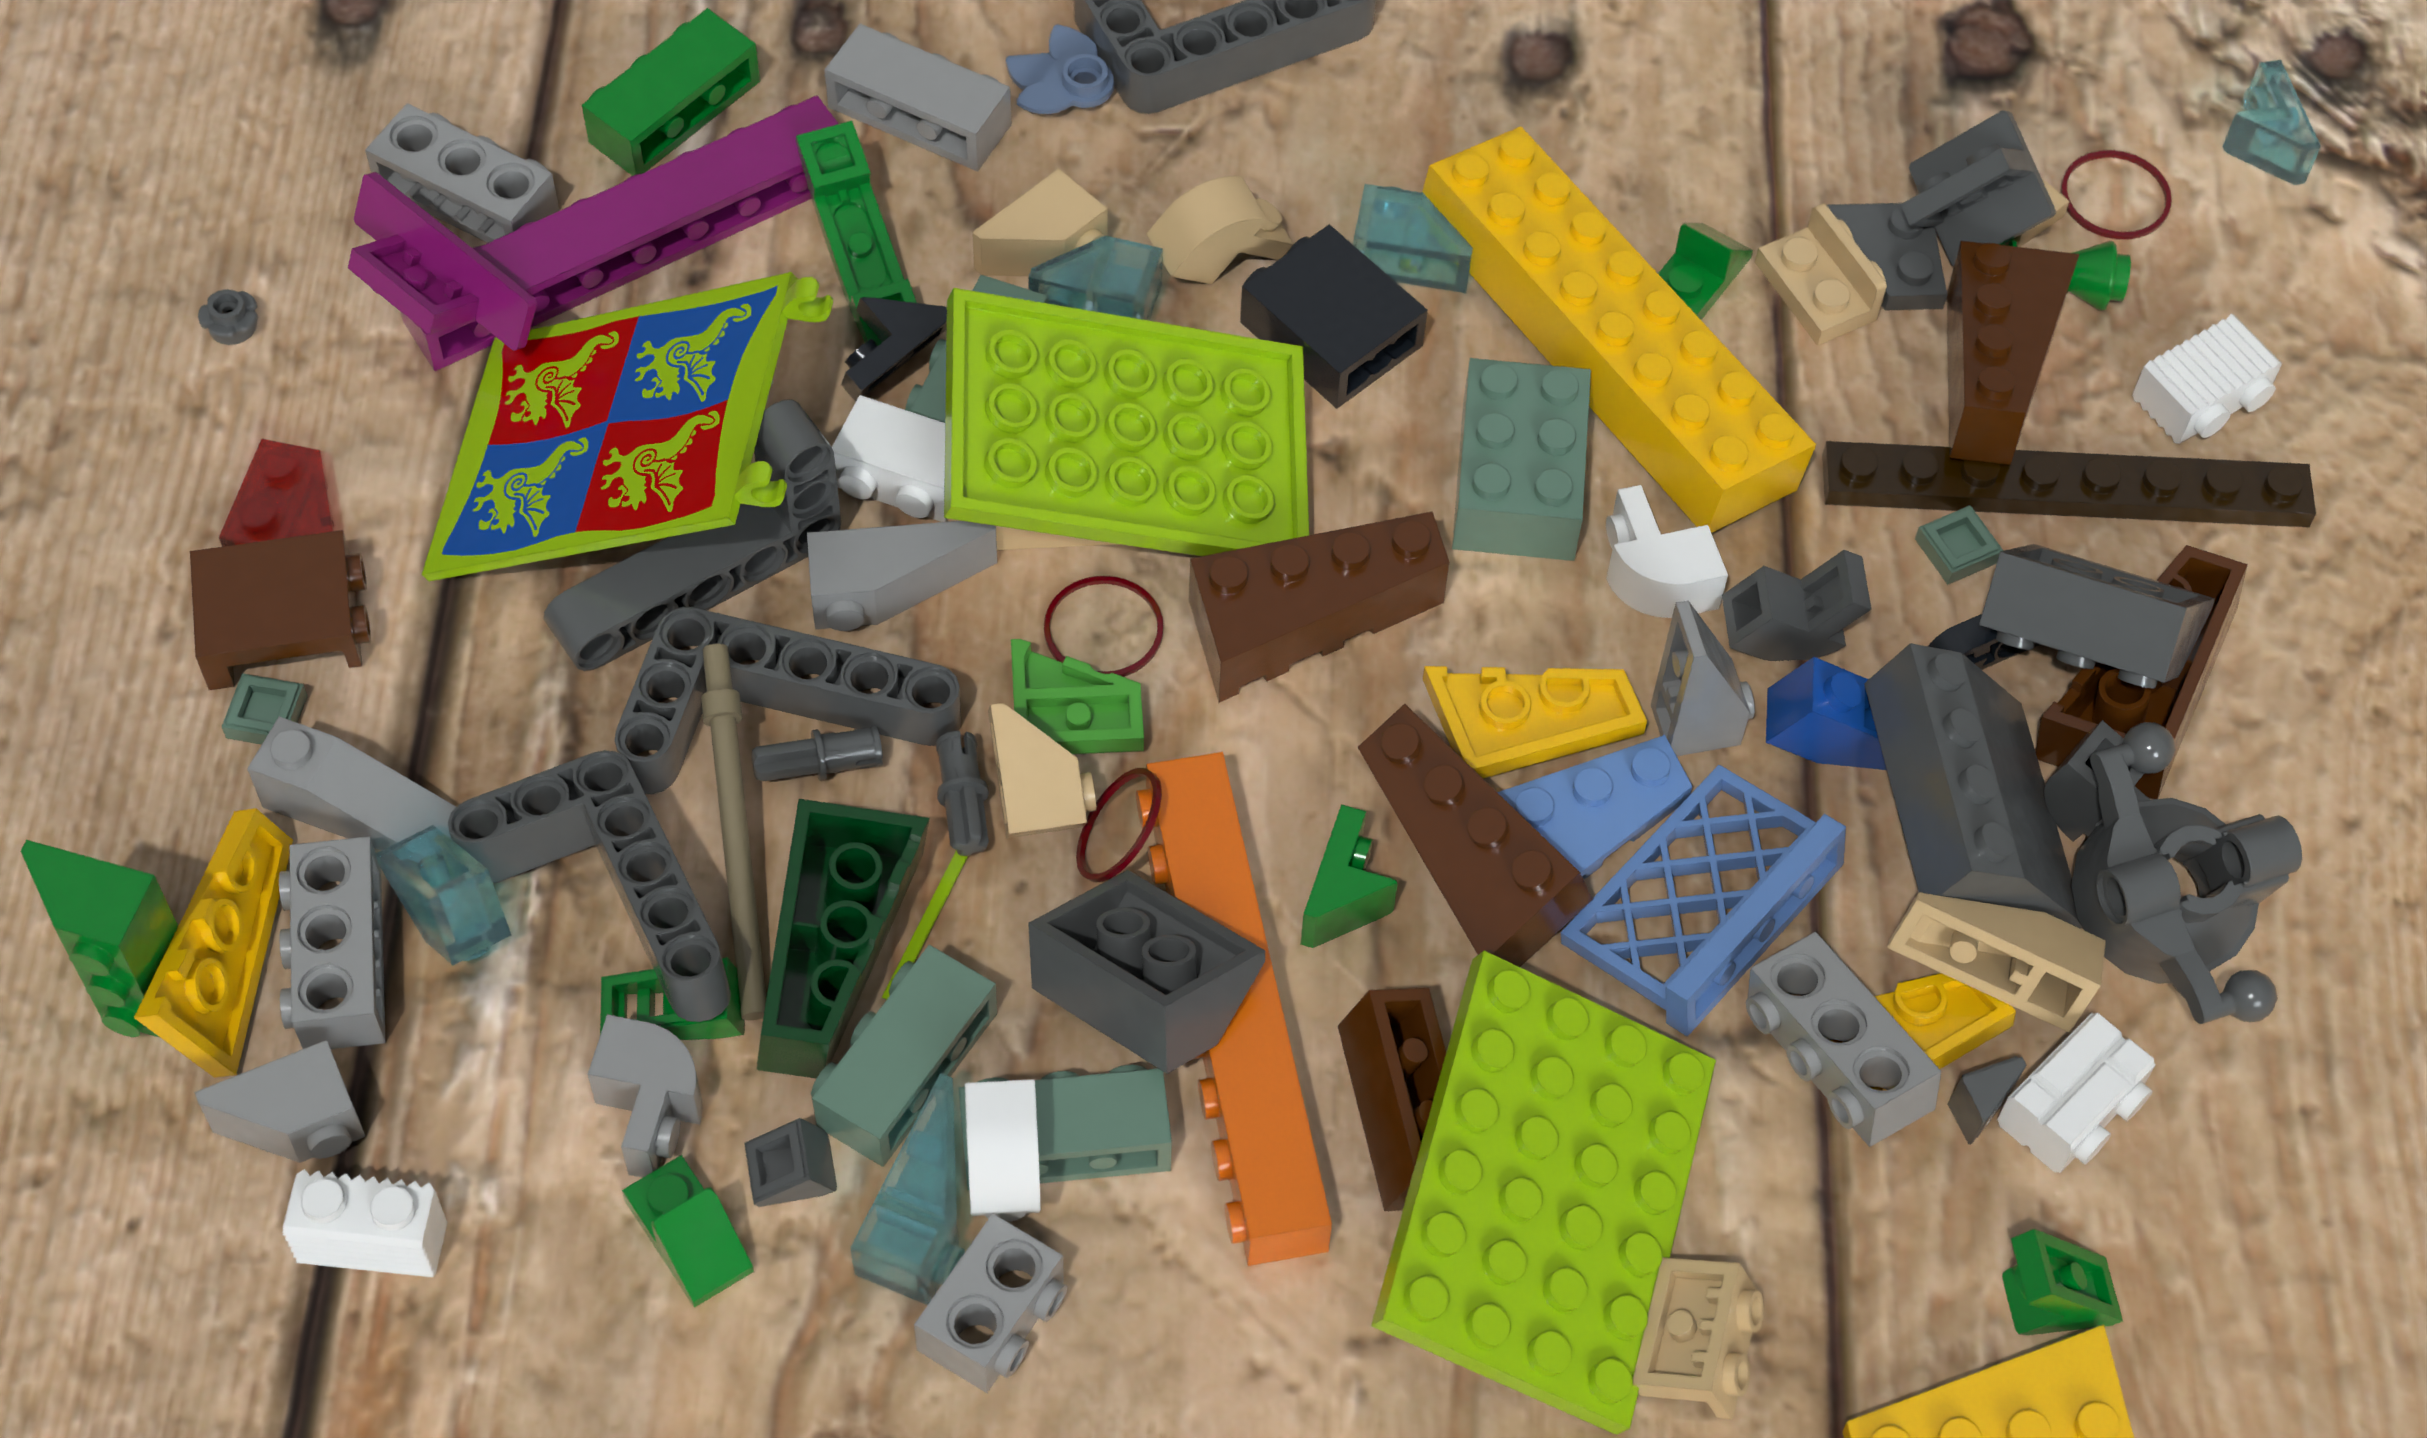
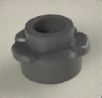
[198,289,258,345]

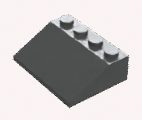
[1864,643,2082,928]

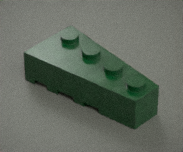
[756,799,930,1079]

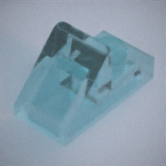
[2222,60,2321,185]

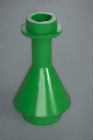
[2005,240,2131,311]

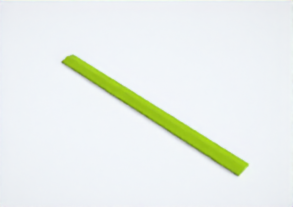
[882,850,968,1000]

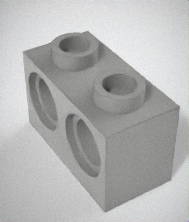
[914,1214,1067,1393]

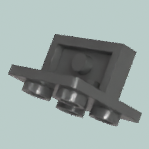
[1901,111,2056,266]

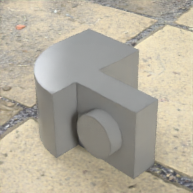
[588,1014,703,1178]

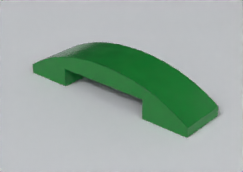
[796,121,917,346]

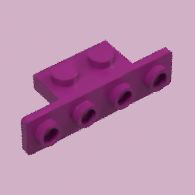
[347,172,537,351]

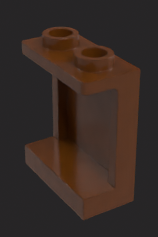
[190,530,371,690]

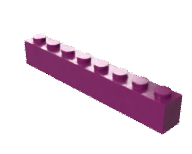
[400,95,838,371]

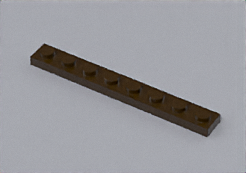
[1822,441,2316,527]

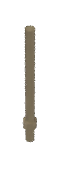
[701,643,766,1020]

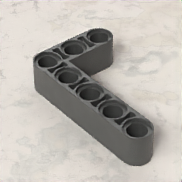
[1074,0,1376,114]
[544,400,841,671]
[614,607,962,794]
[448,750,731,1022]

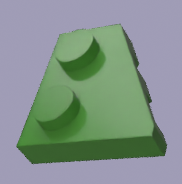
[1011,639,1144,754]

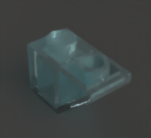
[1028,235,1163,321]

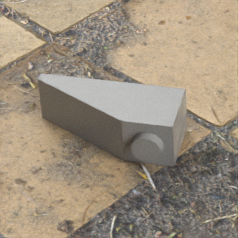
[807,521,997,631]
[1651,601,1755,756]
[247,716,456,871]

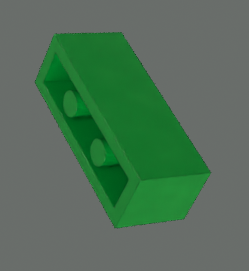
[582,8,760,176]

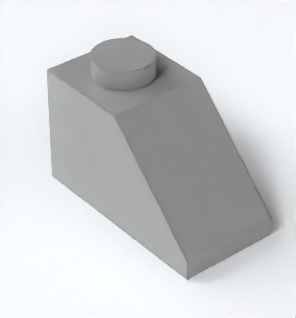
[195,1040,365,1163]

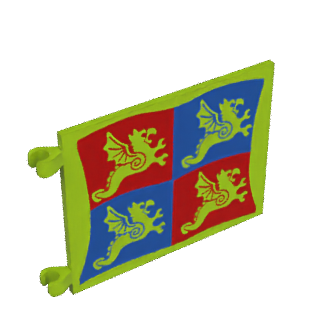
[422,272,833,582]

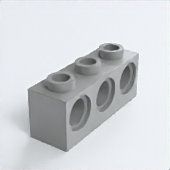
[365,103,559,243]
[279,836,386,1049]
[1746,932,1941,1147]

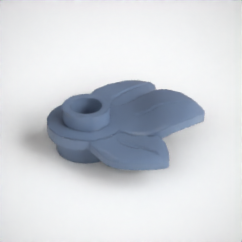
[1006,24,1114,114]

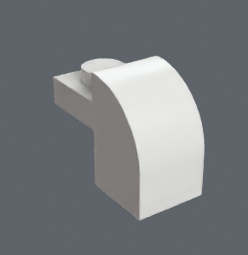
[1606,485,1728,618]
[965,1079,1041,1222]

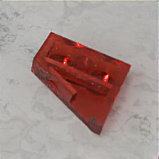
[219,439,334,547]

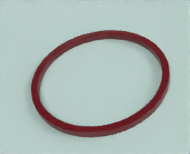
[2060,150,2172,240]
[1044,576,1163,677]
[1076,768,1162,882]

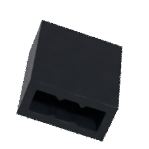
[1240,224,1428,409]

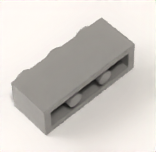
[825,24,1011,172]

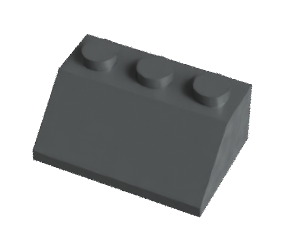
[1979,544,2215,688]
[1028,870,1265,1074]

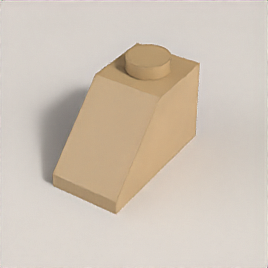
[972,168,1108,277]
[988,703,1096,838]

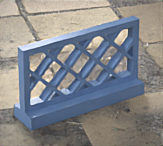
[1561,765,1846,1037]

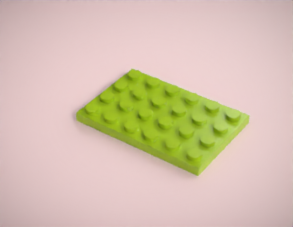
[944,288,1309,556]
[1371,951,1716,1435]

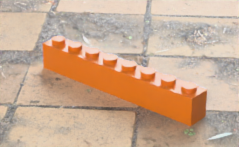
[1136,752,1332,1266]

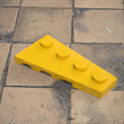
[134,808,293,1077]
[1842,1325,2134,1438]

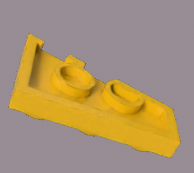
[1422,666,1647,778]
[1829,973,2016,1091]

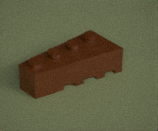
[1947,241,2079,465]
[1358,704,1593,967]

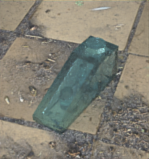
[850,1073,965,1305]

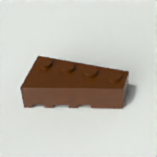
[1189,511,1450,702]
[2036,545,2248,799]

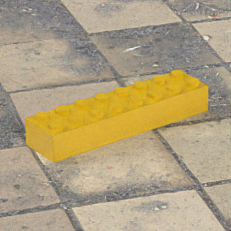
[1416,126,1816,533]

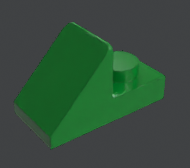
[1658,222,1753,320]
[1300,804,1398,948]
[622,1155,754,1308]
[2002,1229,2123,1335]

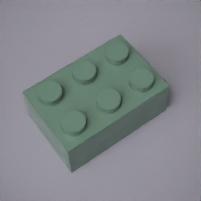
[1452,358,1591,561]

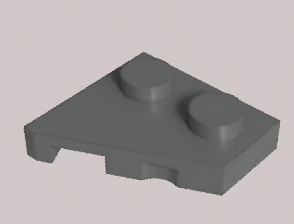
[1827,203,1948,310]

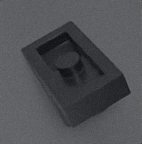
[841,297,947,402]

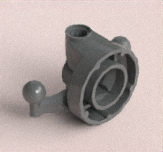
[2071,722,2302,1024]

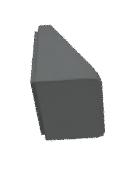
[1948,1056,2027,1144]
[744,1118,837,1207]

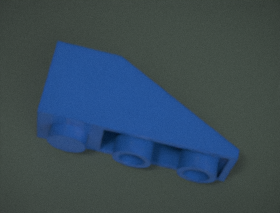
[1766,657,1887,770]

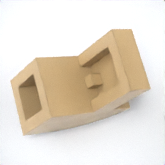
[1146,176,1293,284]

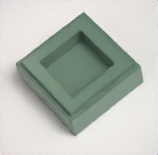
[1915,505,2003,585]
[222,673,307,745]

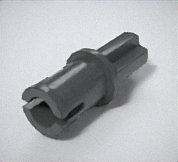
[752,725,883,781]
[936,731,989,856]

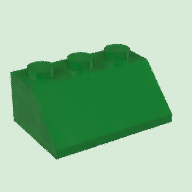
[21,840,178,1038]

